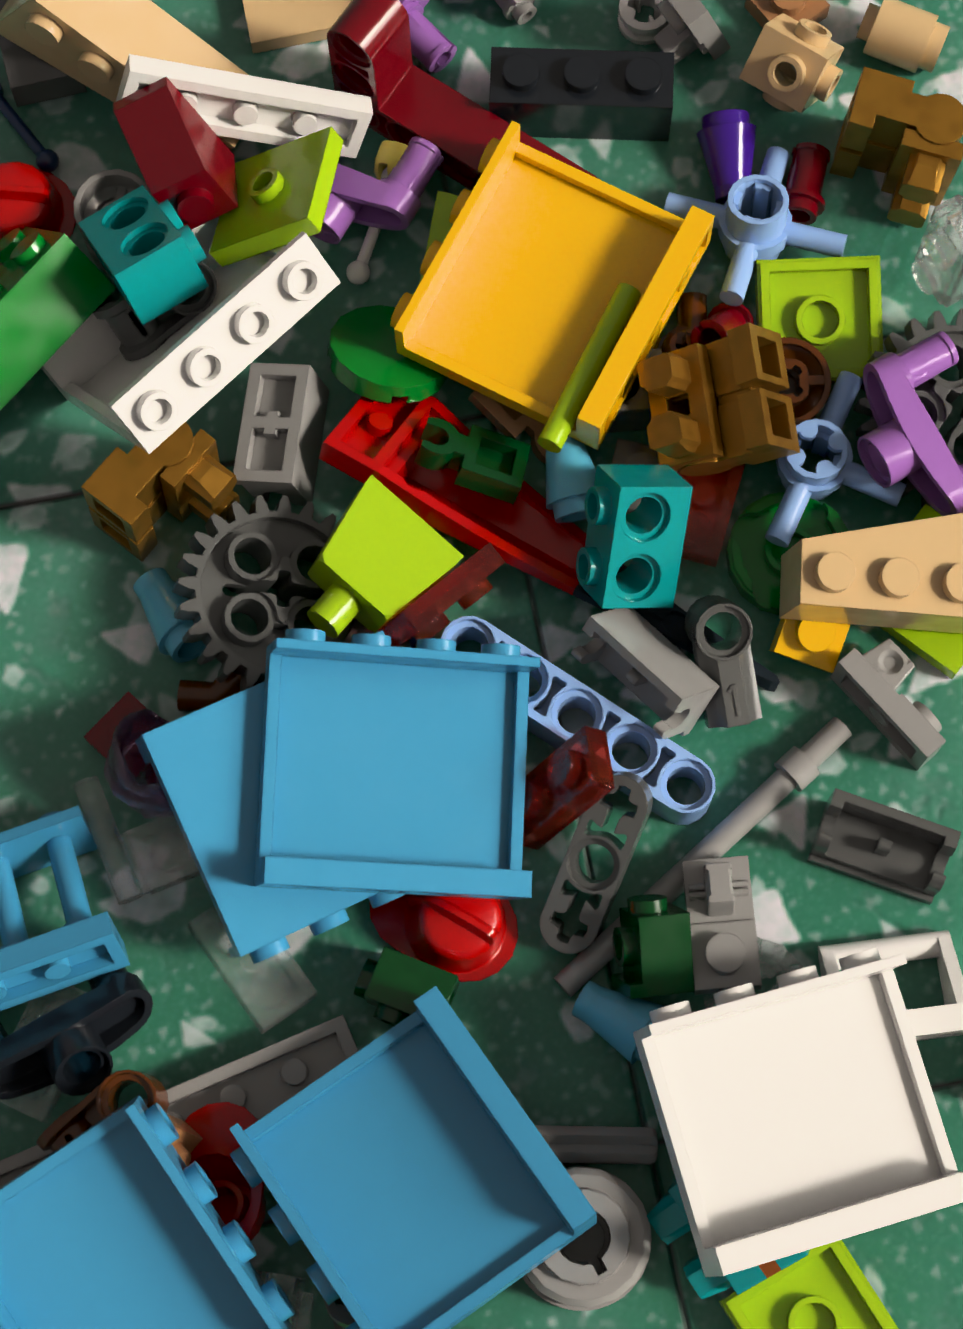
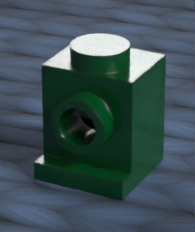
[611,894,695,999]
[354,946,460,1027]

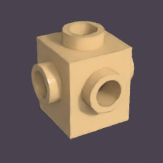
[739,13,844,113]

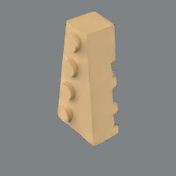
[0,0,249,150]
[779,513,963,634]

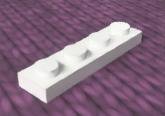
[116,54,373,159]

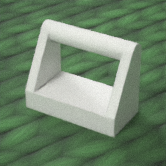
[818,930,963,1041]

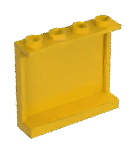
[390,121,715,450]

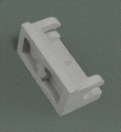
[233,363,329,506]
[571,608,720,739]

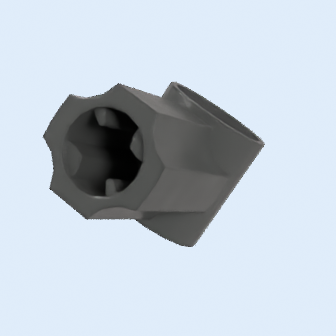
[684,595,763,728]

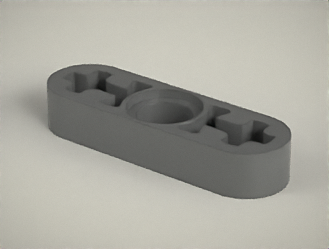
[540,771,653,954]

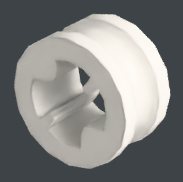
[617,0,669,45]

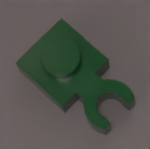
[414,417,531,505]

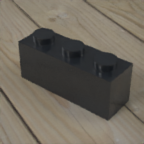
[489,47,674,141]

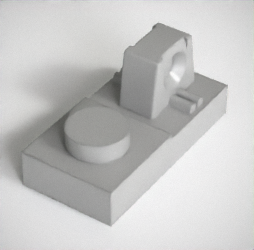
[654,0,731,65]
[830,639,946,771]
[682,855,762,995]

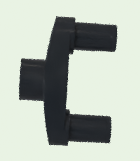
[0,967,153,1100]

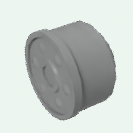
[522,1166,652,1311]

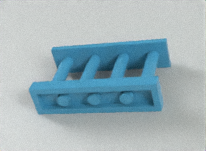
[0,805,130,1011]

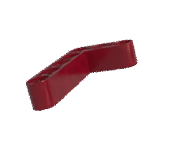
[327,0,599,191]

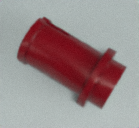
[786,142,831,225]
[690,302,754,345]

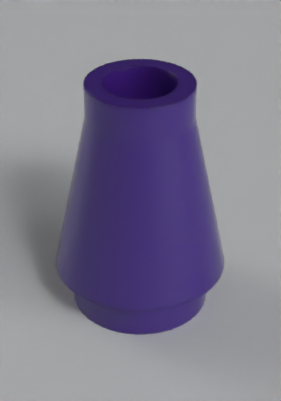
[697,109,757,204]

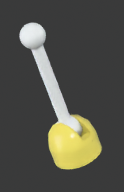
[346,140,408,285]

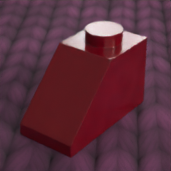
[113,77,238,230]

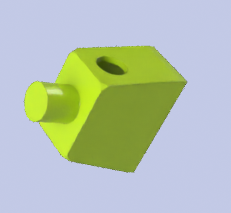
[307,475,464,638]

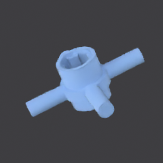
[664,146,848,306]
[765,371,907,547]

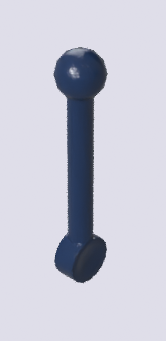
[0,83,59,173]

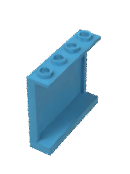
[254,628,541,900]
[135,630,405,964]
[229,986,597,1329]
[0,1095,295,1329]

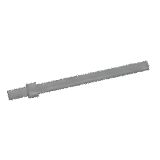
[553,717,852,997]

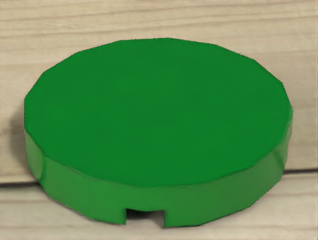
[327,305,447,403]
[726,492,849,615]

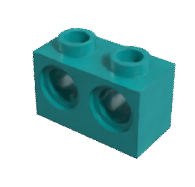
[78,185,209,325]
[576,464,693,609]

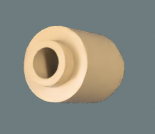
[856,0,950,73]

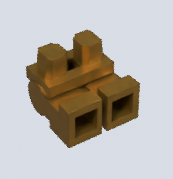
[829,66,963,228]
[637,322,800,476]
[81,422,240,562]

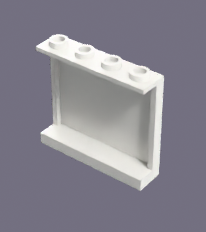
[41,217,341,454]
[633,948,963,1277]

